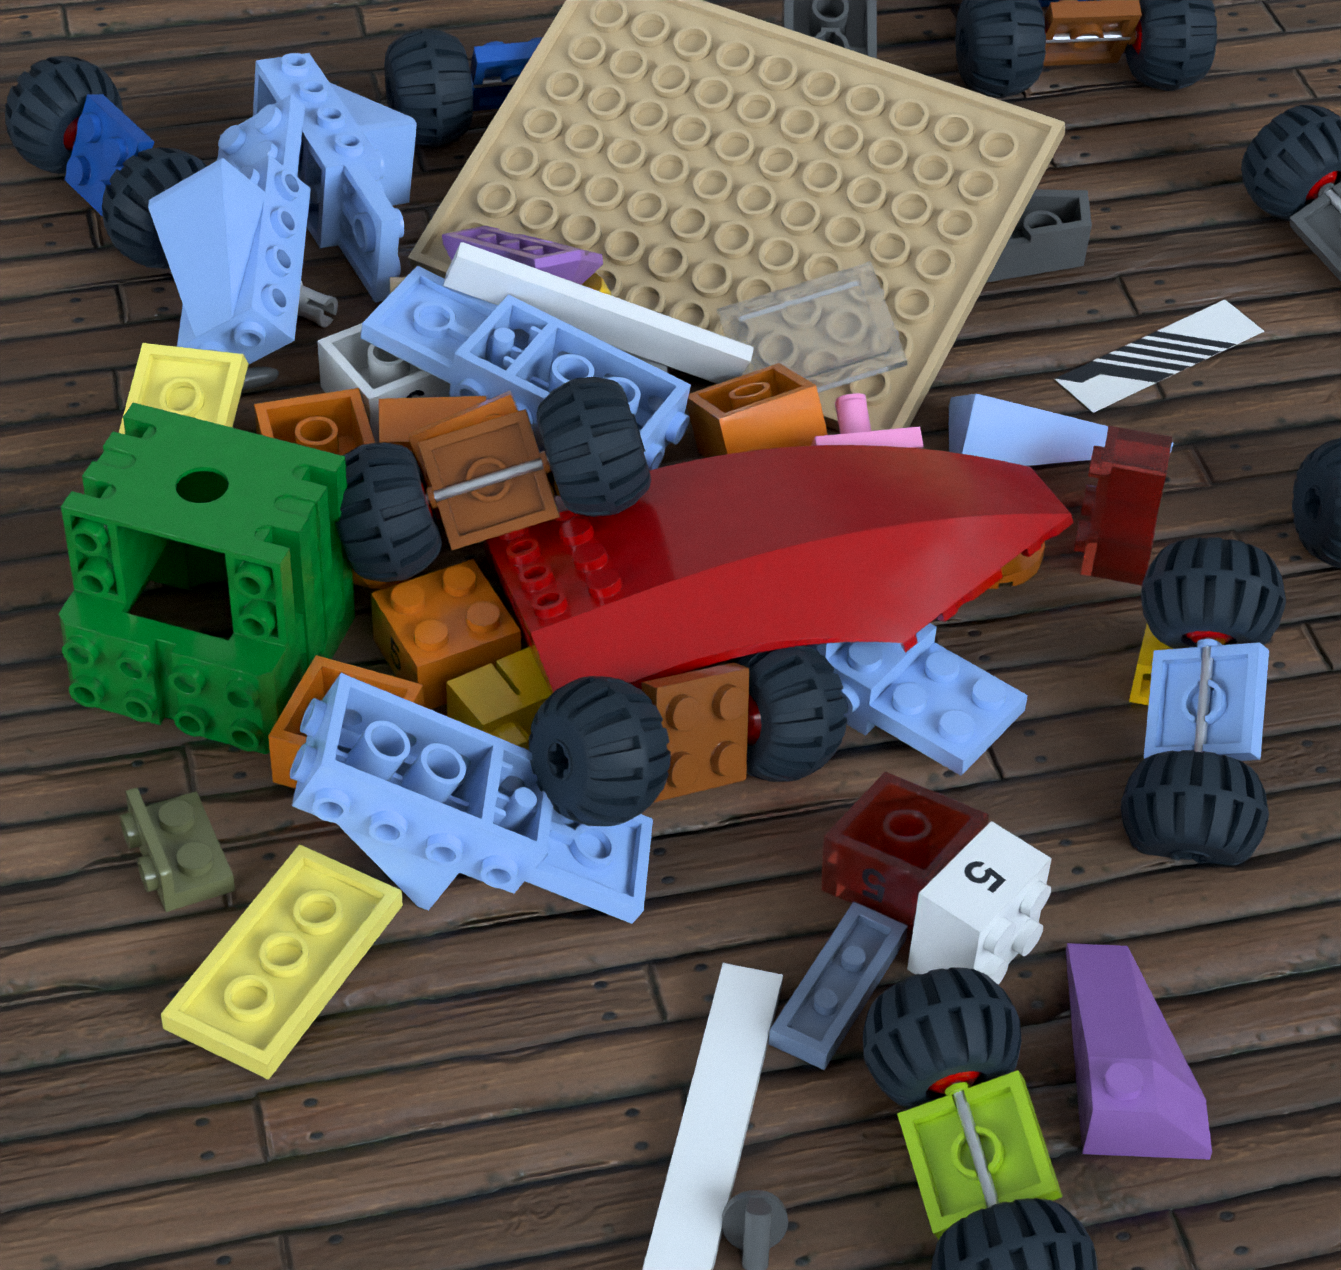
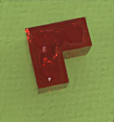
[1074,426,1173,586]

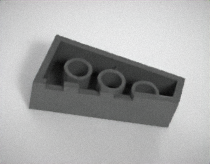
[986,189,1092,283]

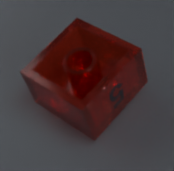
[821,771,989,930]

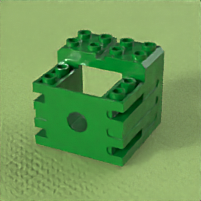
[59,403,355,754]

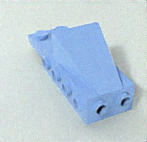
[253,53,417,302]
[148,94,311,365]
[361,265,691,471]
[806,623,1028,776]
[290,673,653,924]

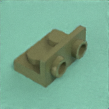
[119,787,235,912]

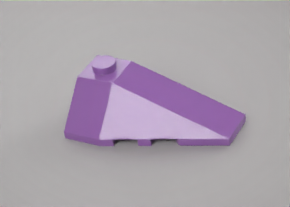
[1066,943,1212,1160]

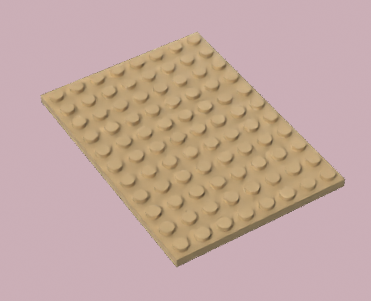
[408,0,1065,431]

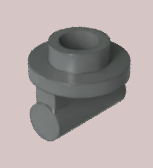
[722,1190,788,1270]

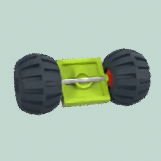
[863,967,1098,1270]

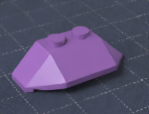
[442,226,603,285]

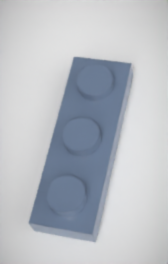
[768,901,908,1070]

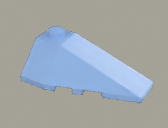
[949,394,1173,466]

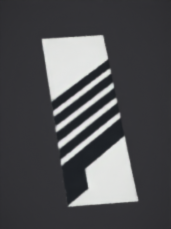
[1055,299,1264,413]

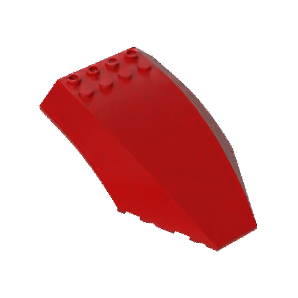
[483,445,1073,694]

